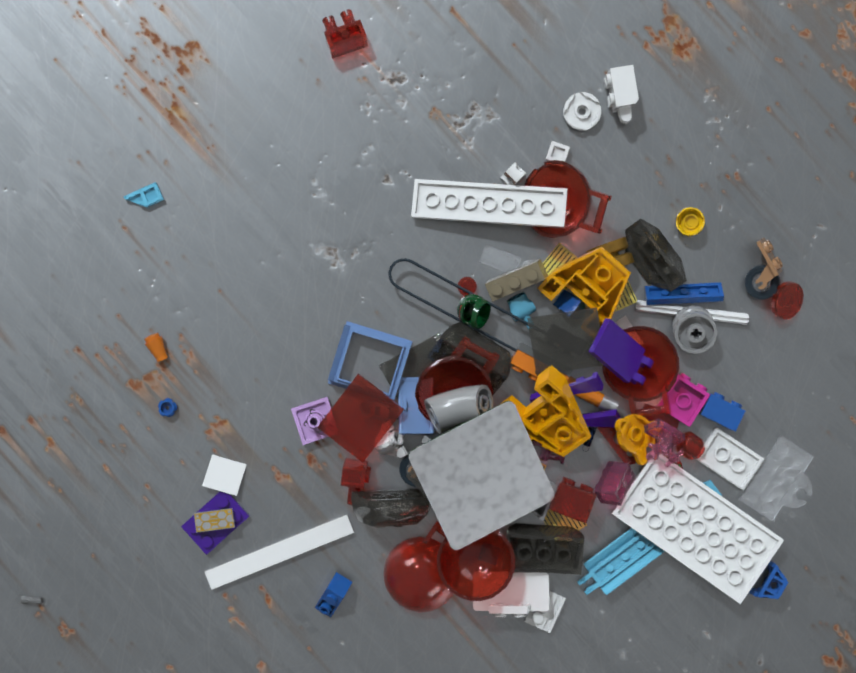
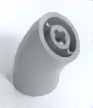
[424,385,493,434]

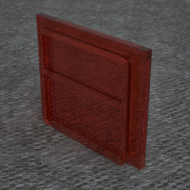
[317,373,404,463]

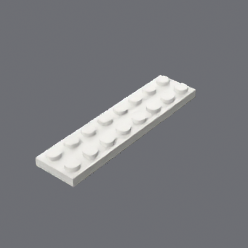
[411,179,568,228]

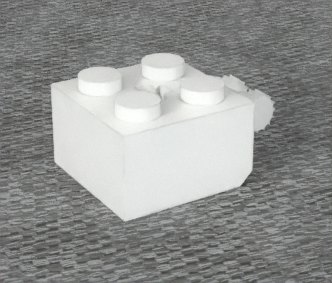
[604,65,639,124]

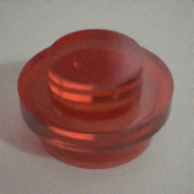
[458,277,477,296]

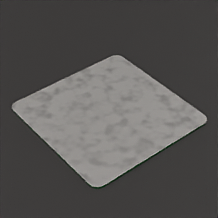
[408,401,555,550]

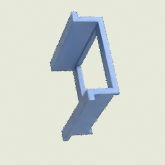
[328,321,413,403]

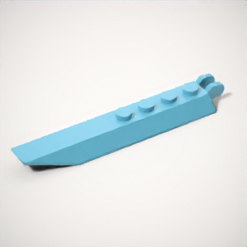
[577,480,722,595]

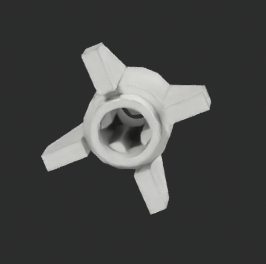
[375,420,408,458]

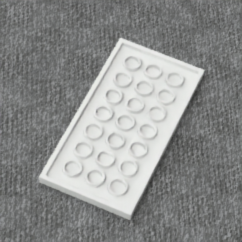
[612,450,784,604]

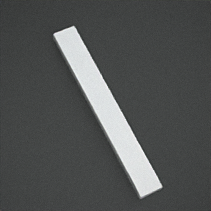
[205,514,354,590]

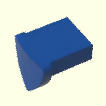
[553,289,586,319]

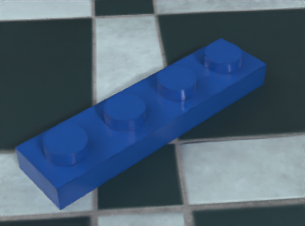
[644,282,724,305]

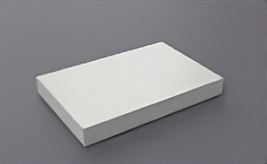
[695,427,764,491]

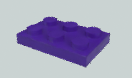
[181,491,250,555]

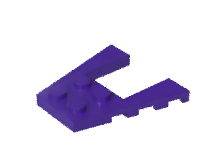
[530,372,621,427]

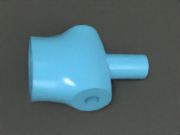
[507,292,536,329]

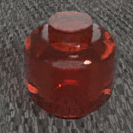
[676,431,705,460]

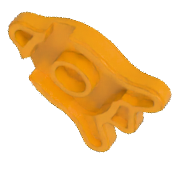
[615,414,662,465]

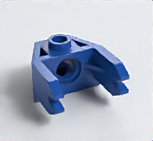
[749,561,789,599]

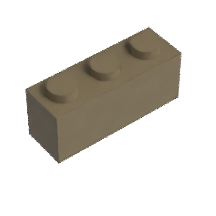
[485,259,548,302]

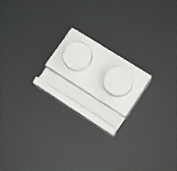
[524,591,566,633]

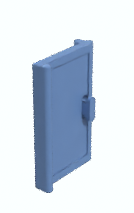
[398,376,434,435]

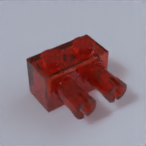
[322,9,368,59]
[341,458,371,506]

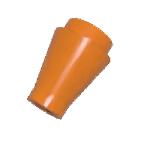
[144,332,168,362]

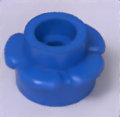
[158,398,177,417]

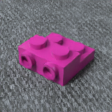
[656,373,710,427]

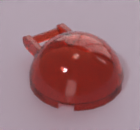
[524,160,612,238]
[602,326,679,416]
[415,336,500,422]
[383,520,466,613]
[437,528,515,601]

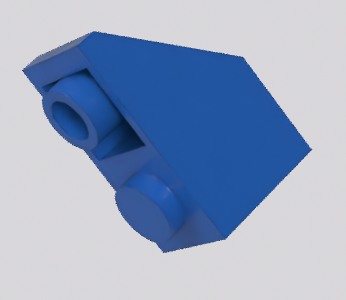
[315,572,352,618]

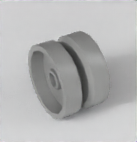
[672,305,718,354]

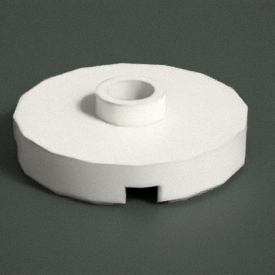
[563,92,602,131]

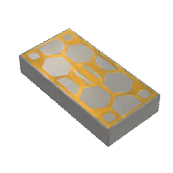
[194,508,235,533]

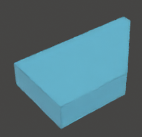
[123,182,164,208]

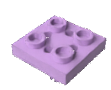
[291,397,340,445]

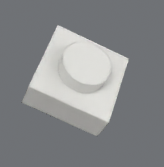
[545,141,570,166]

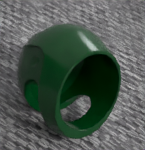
[457,294,491,329]

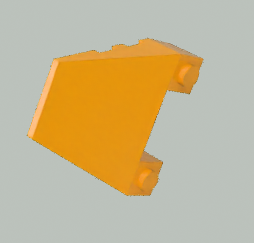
[537,247,631,340]
[500,365,591,457]

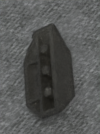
[625,219,687,292]

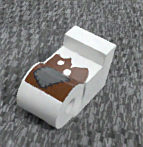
[500,162,527,185]

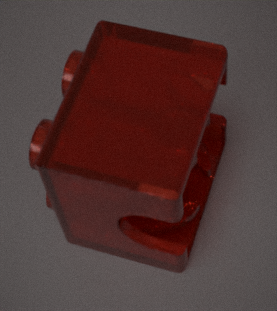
[549,476,597,523]

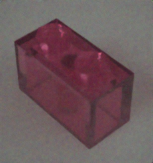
[594,461,635,506]

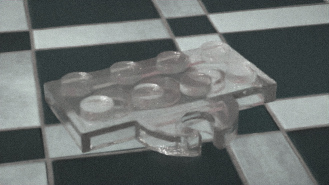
[739,436,814,521]

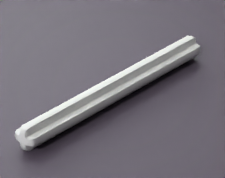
[635,300,749,325]

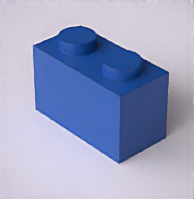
[698,392,746,432]

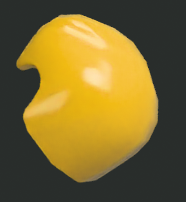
[676,207,705,237]

